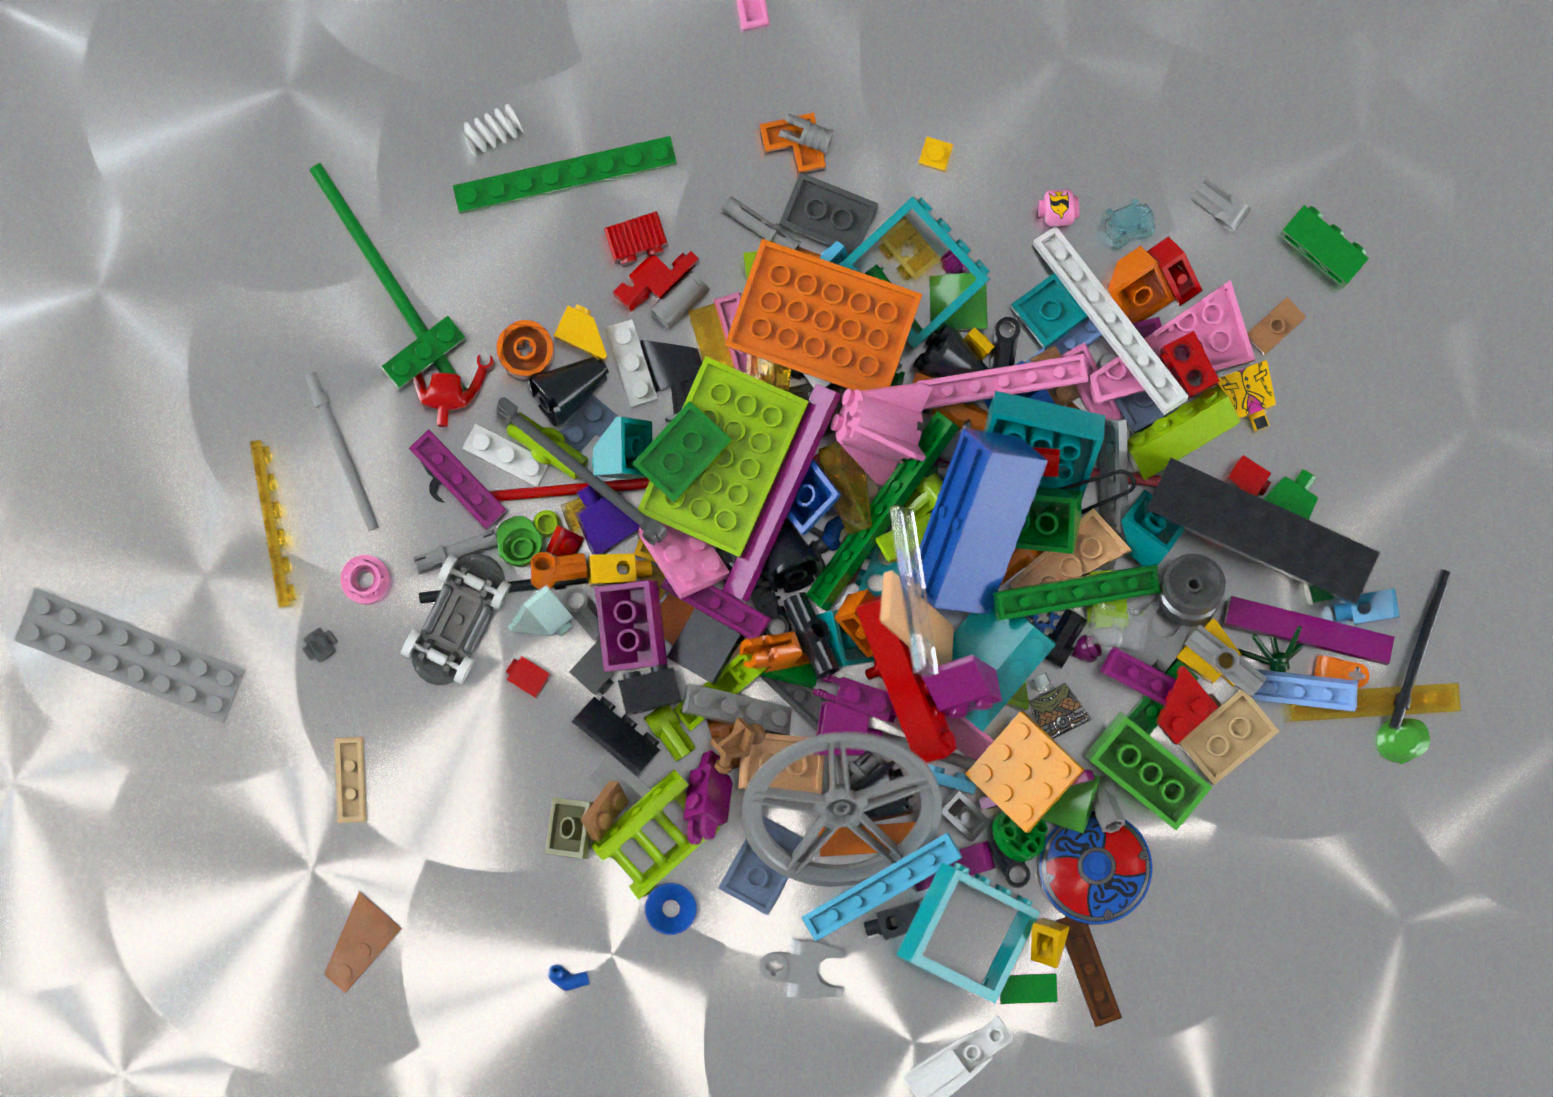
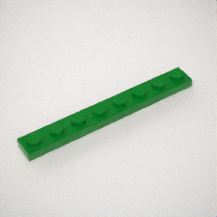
[452,136,677,214]
[806,411,960,611]

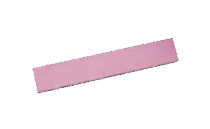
[917,354,1089,410]

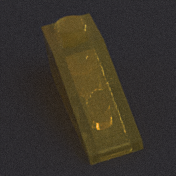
[818,441,872,535]

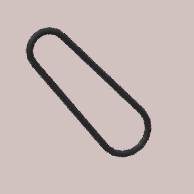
[1057,469,1136,514]

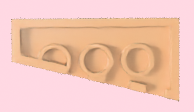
[1009,508,1131,588]

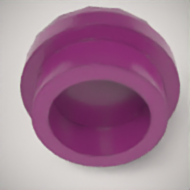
[940,250,968,274]
[1072,634,1102,663]

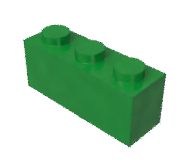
[1279,205,1369,288]

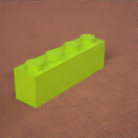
[1127,386,1241,480]

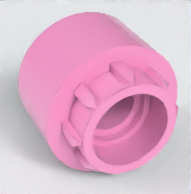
[340,555,392,605]

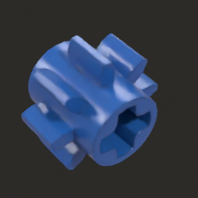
[1025,612,1061,632]

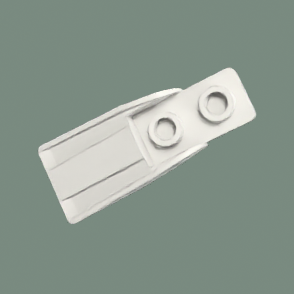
[903,1017,1013,1097]

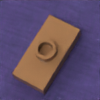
[1247,297,1306,356]

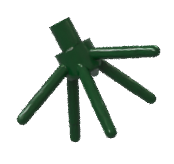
[1238,626,1305,673]

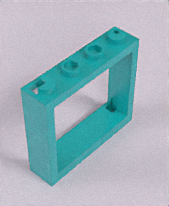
[839,196,991,349]
[896,862,1040,1004]

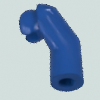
[822,511,854,551]
[548,964,590,991]

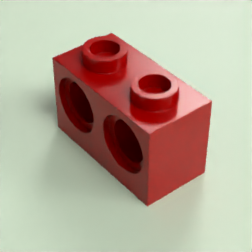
[1159,331,1220,399]

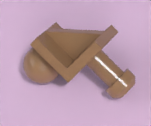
[710,717,765,774]

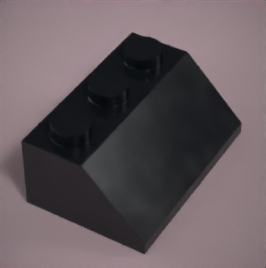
[571,696,661,777]

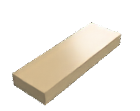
[334,737,367,823]

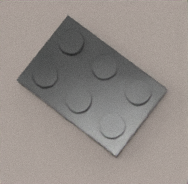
[779,172,878,254]

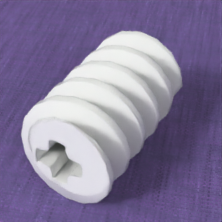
[462,103,525,157]

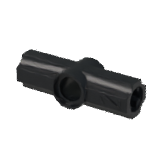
[783,592,840,679]

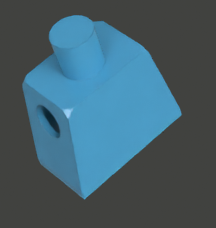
[1334,588,1400,625]

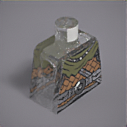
[1029,673,1092,739]

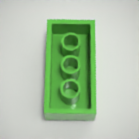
[1085,711,1212,831]

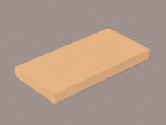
[880,570,954,668]

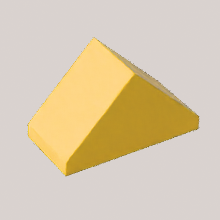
[1031,918,1070,969]

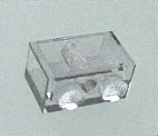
[1086,603,1150,652]

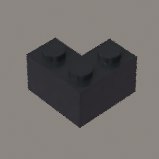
[618,664,682,716]

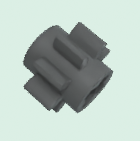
[302,627,338,663]

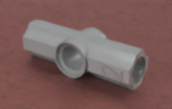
[1184,625,1267,697]

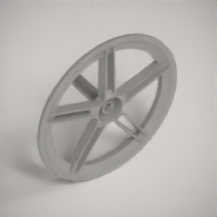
[741,732,942,887]

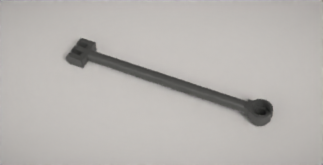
[496,397,668,545]

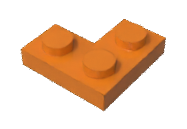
[759,112,826,174]

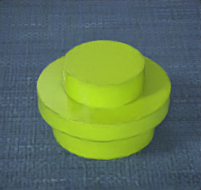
[533,510,561,538]

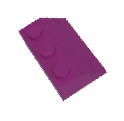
[594,580,668,672]

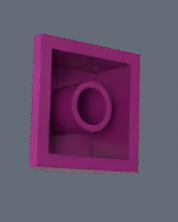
[921,655,1002,719]

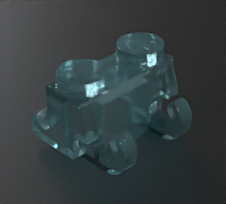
[1105,198,1156,247]

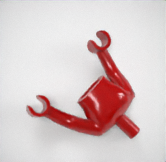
[413,355,495,427]

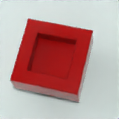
[546,526,584,556]

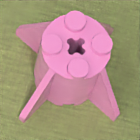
[831,382,933,486]

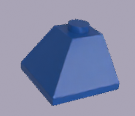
[787,458,842,536]

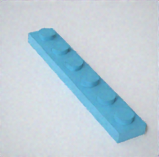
[802,832,962,942]

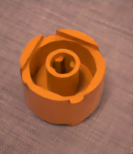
[496,320,555,380]

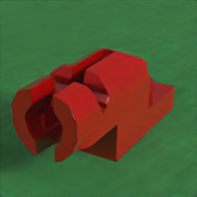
[613,251,700,312]

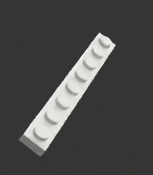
[1033,226,1188,415]

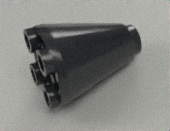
[913,323,989,379]

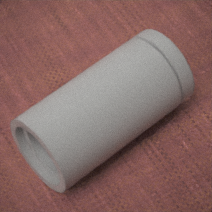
[650,270,710,329]

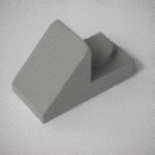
[942,789,991,842]

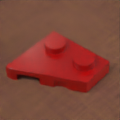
[1156,665,1218,745]

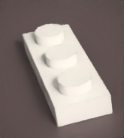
[606,319,658,408]
[462,423,549,487]

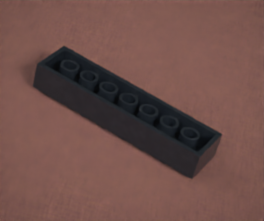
[1147,458,1380,606]

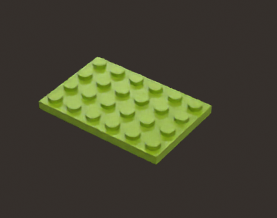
[638,356,809,558]

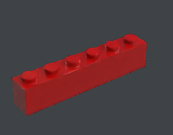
[855,595,957,763]

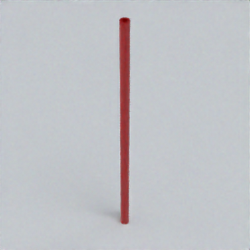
[489,478,650,501]

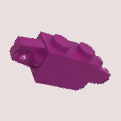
[812,675,897,723]
[683,750,733,845]

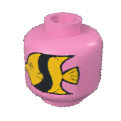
[1038,189,1079,226]

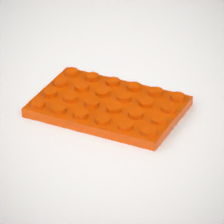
[724,239,923,391]

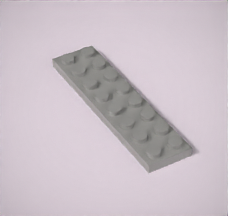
[13,588,245,723]

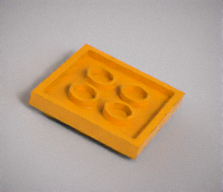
[965,711,1085,833]

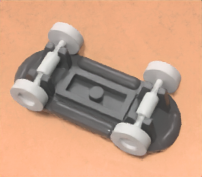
[401,554,511,685]

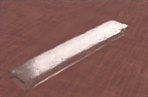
[889,505,938,676]

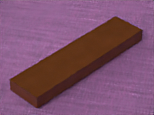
[1056,916,1122,1028]

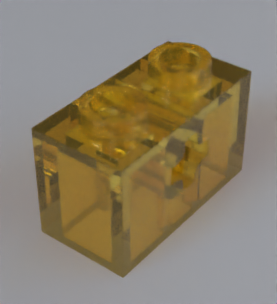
[878,216,941,284]

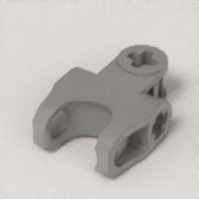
[1117,600,1191,673]
[759,940,846,1000]

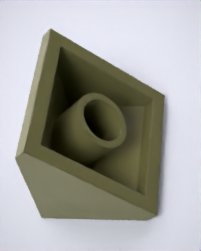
[545,797,594,859]

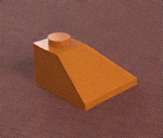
[1108,246,1175,323]

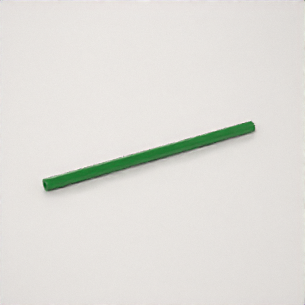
[309,163,467,391]

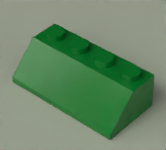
[1016,487,1082,554]

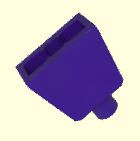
[575,485,641,555]

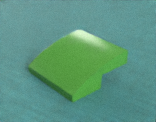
[929,273,988,332]
[1041,774,1101,834]

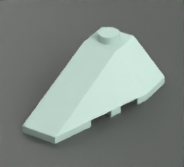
[508,586,574,637]

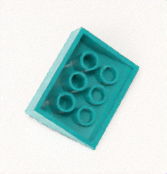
[984,391,1105,499]
[925,603,1056,732]

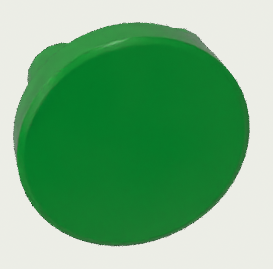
[992,810,1048,862]

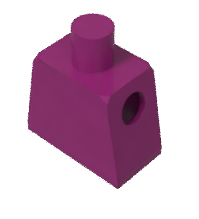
[813,701,882,756]

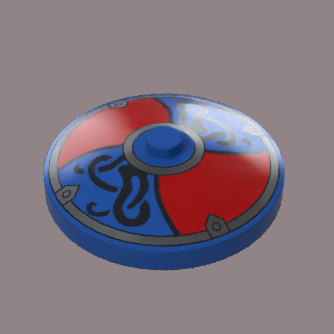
[1038,811,1153,925]

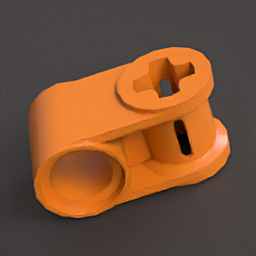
[1314,655,1370,688]

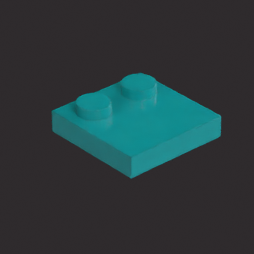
[1011,273,1089,350]

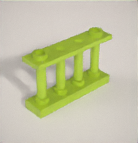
[590,769,722,900]

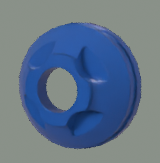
[645,883,697,935]

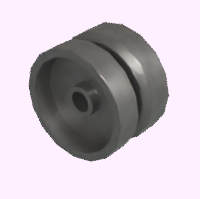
[1158,553,1226,627]

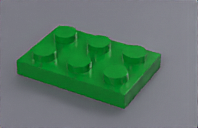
[632,401,732,503]

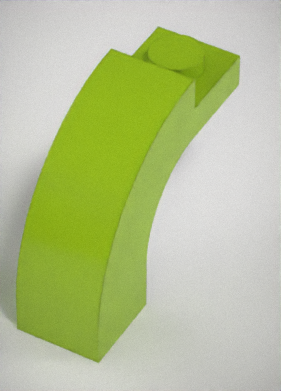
[673,654,767,731]

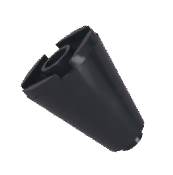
[528,357,609,426]
[765,517,823,593]
[852,761,917,825]

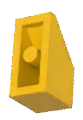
[554,304,608,363]

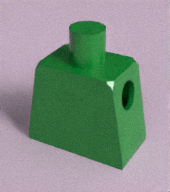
[1263,469,1318,520]

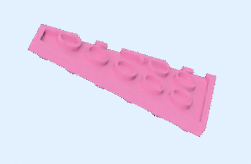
[1088,280,1255,404]

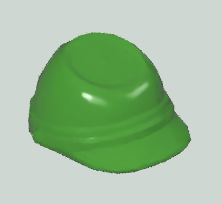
[496,516,543,567]
[1376,718,1430,764]

